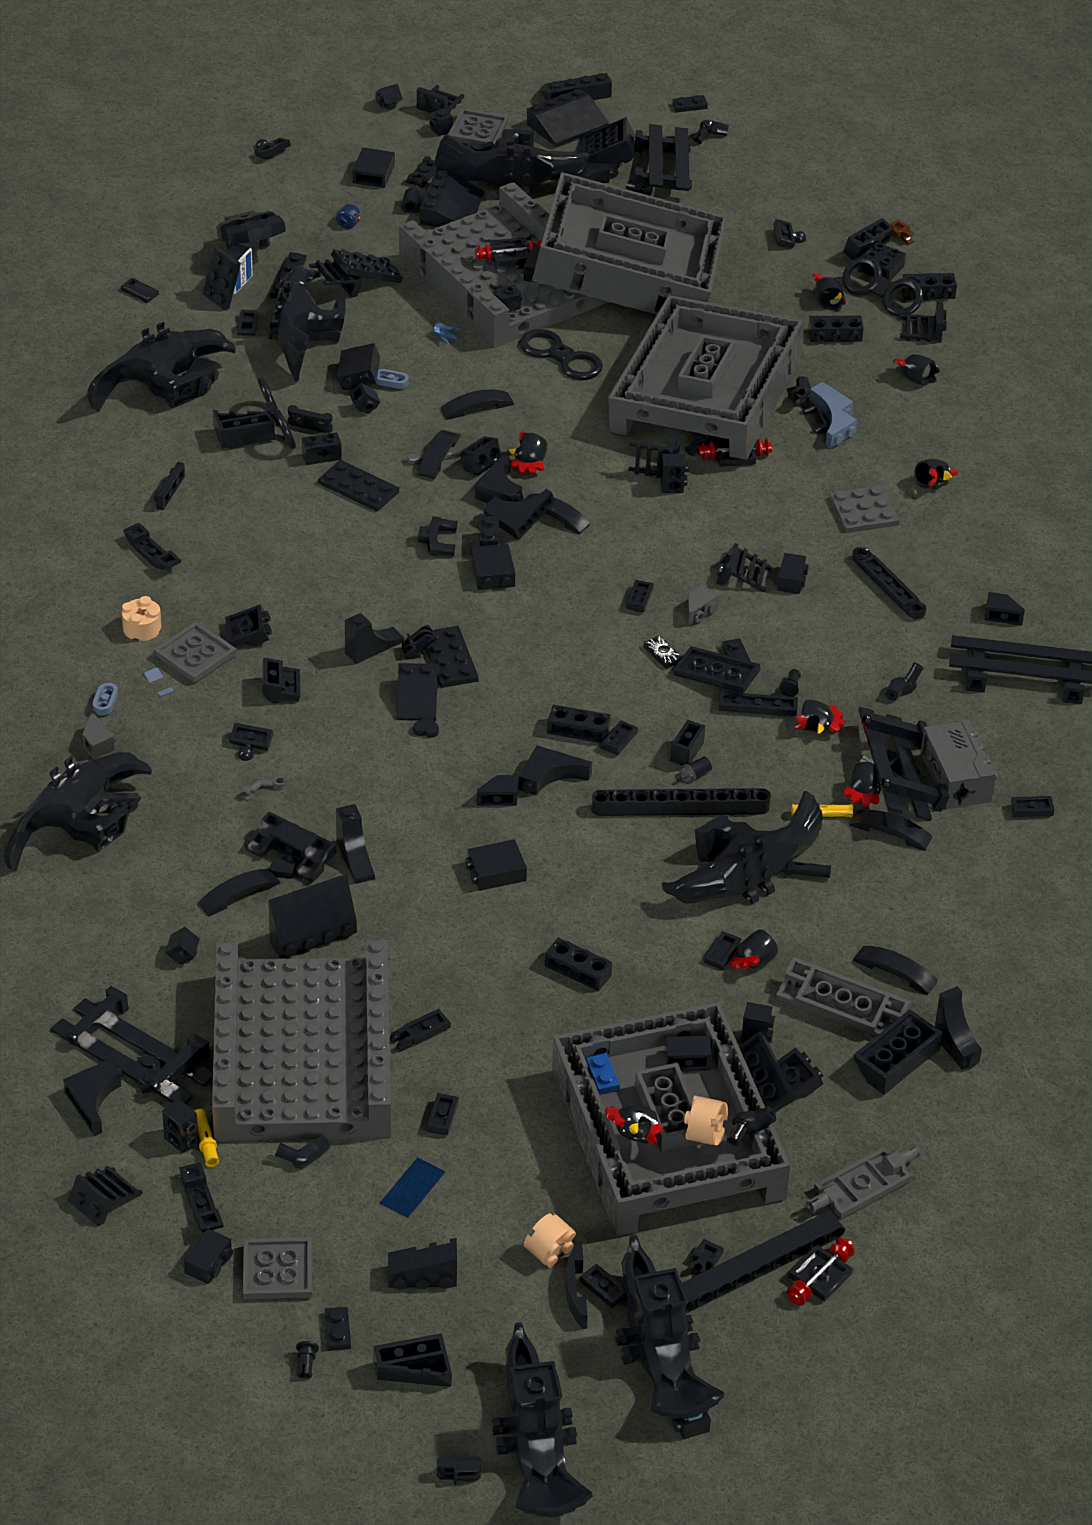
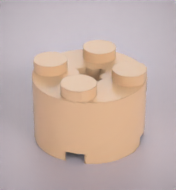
[122,596,161,641]
[684,1096,728,1145]
[524,1213,576,1268]

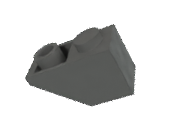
[688,584,719,626]
[83,713,116,759]

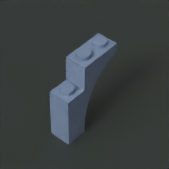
[809,382,857,448]

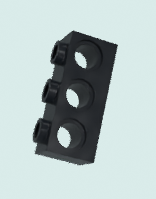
[843,218,894,260]
[901,273,957,300]
[808,315,864,342]
[547,705,611,743]
[545,937,612,991]

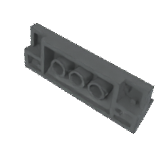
[776,957,911,1037]

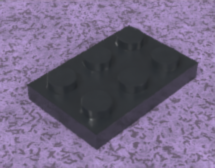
[203,247,241,310]

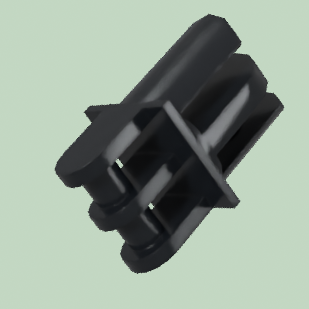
[401,625,435,660]
[437,1452,482,1485]

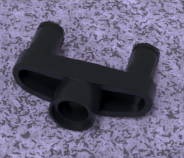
[418,516,458,556]

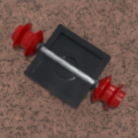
[475,237,542,267]
[699,437,772,466]
[787,1238,855,1306]

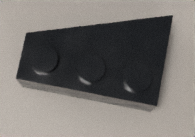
[213,410,275,449]
[388,1237,457,1289]
[373,1333,452,1387]

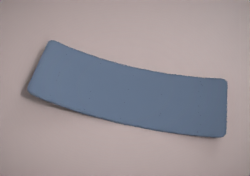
[144,668,174,696]

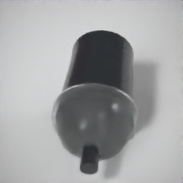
[676,756,712,783]

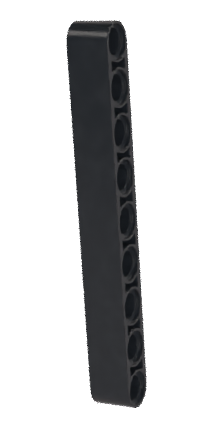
[591,788,771,816]
[682,1211,845,1314]

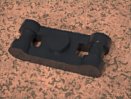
[407,156,437,188]
[287,405,333,433]

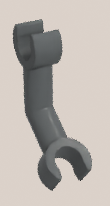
[242,776,284,800]

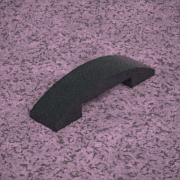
[441,389,514,420]
[418,430,461,479]
[523,493,590,534]
[123,522,181,570]
[850,810,933,851]
[198,869,280,917]
[853,946,938,995]
[179,1162,224,1233]
[566,1242,588,1329]

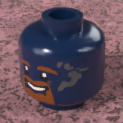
[336,204,361,228]

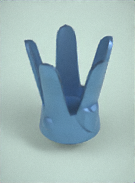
[433,322,458,344]

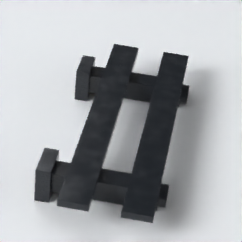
[634,124,692,191]
[949,635,1092,704]
[858,707,950,821]
[51,986,213,1104]

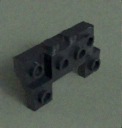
[245,811,336,883]

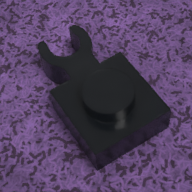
[690,1239,724,1274]

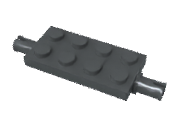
[806,1144,921,1219]

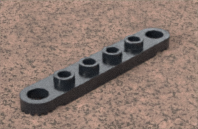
[852,546,926,619]

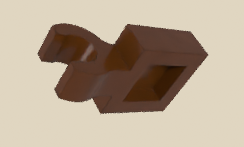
[890,220,914,245]

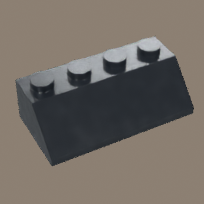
[540,73,612,101]
[853,1009,943,1095]

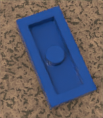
[586,1053,620,1095]

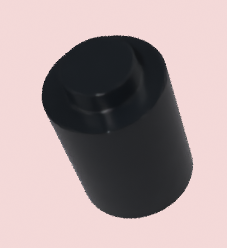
[401,188,421,213]

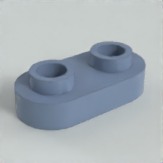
[376,369,409,389]
[93,683,118,715]

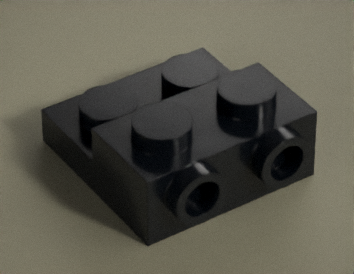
[225,604,272,647]
[778,1047,824,1105]

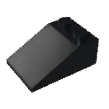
[397,663,438,721]

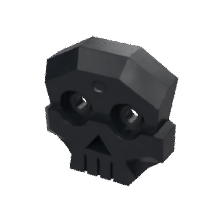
[216,210,286,251]

